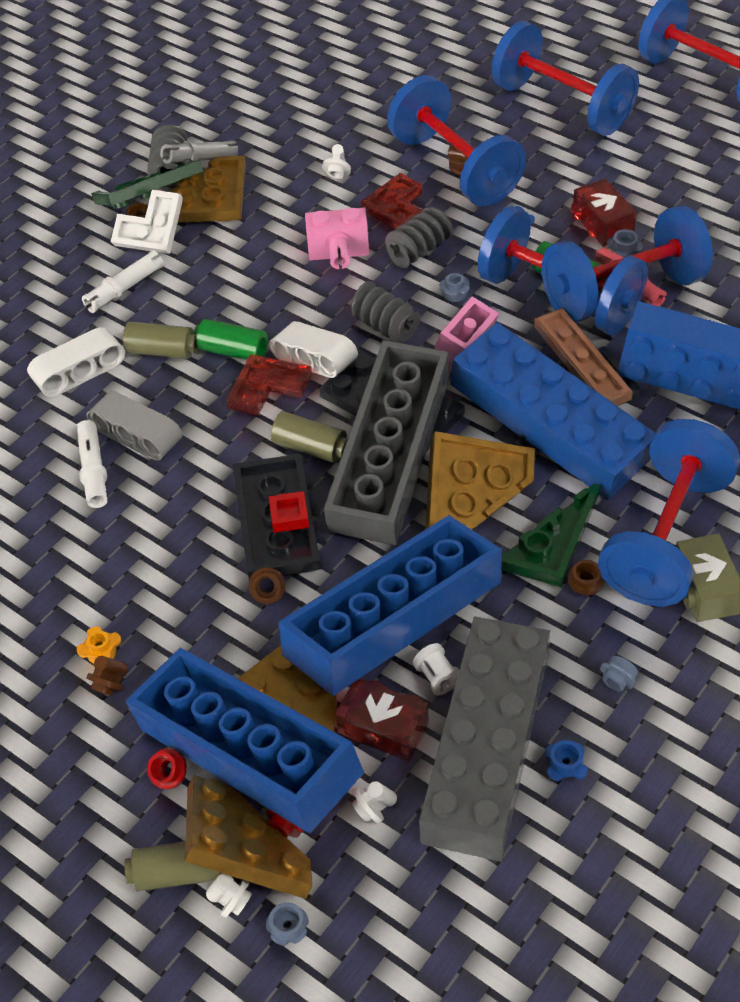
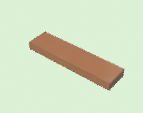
[534,308,633,405]

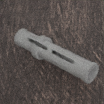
[160,140,238,164]

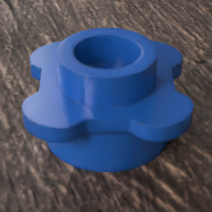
[544,740,588,781]

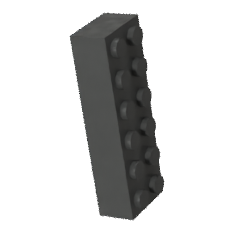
[324,340,450,546]
[419,616,550,862]

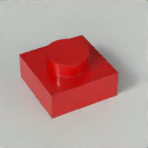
[268,491,309,533]

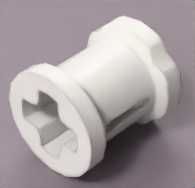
[413,643,460,695]

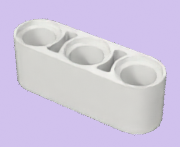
[269,321,358,378]
[27,327,125,397]

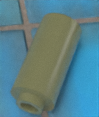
[123,321,198,359]
[271,411,348,463]
[124,841,221,892]

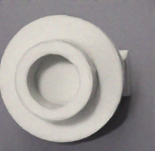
[322,144,351,179]
[352,781,397,824]
[206,873,252,918]

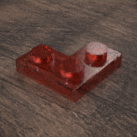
[361,173,422,230]
[226,354,312,415]

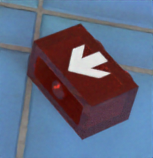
[571,179,637,247]
[335,678,429,762]

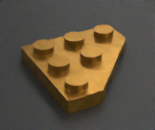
[162,156,246,222]
[425,431,535,530]
[237,645,338,732]
[185,775,313,899]

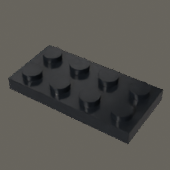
[319,350,465,452]
[233,453,321,580]

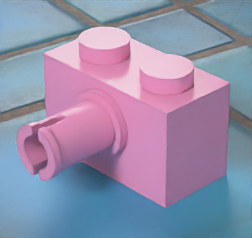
[305,207,369,269]
[434,296,499,372]

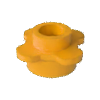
[77,626,121,664]

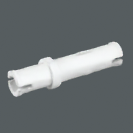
[82,250,164,313]
[77,420,107,508]

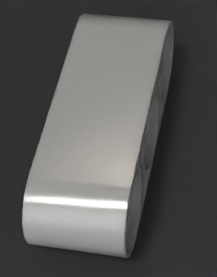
[86,391,183,461]

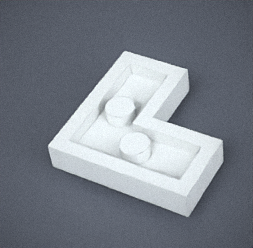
[111,190,183,254]

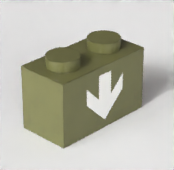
[676,533,740,622]

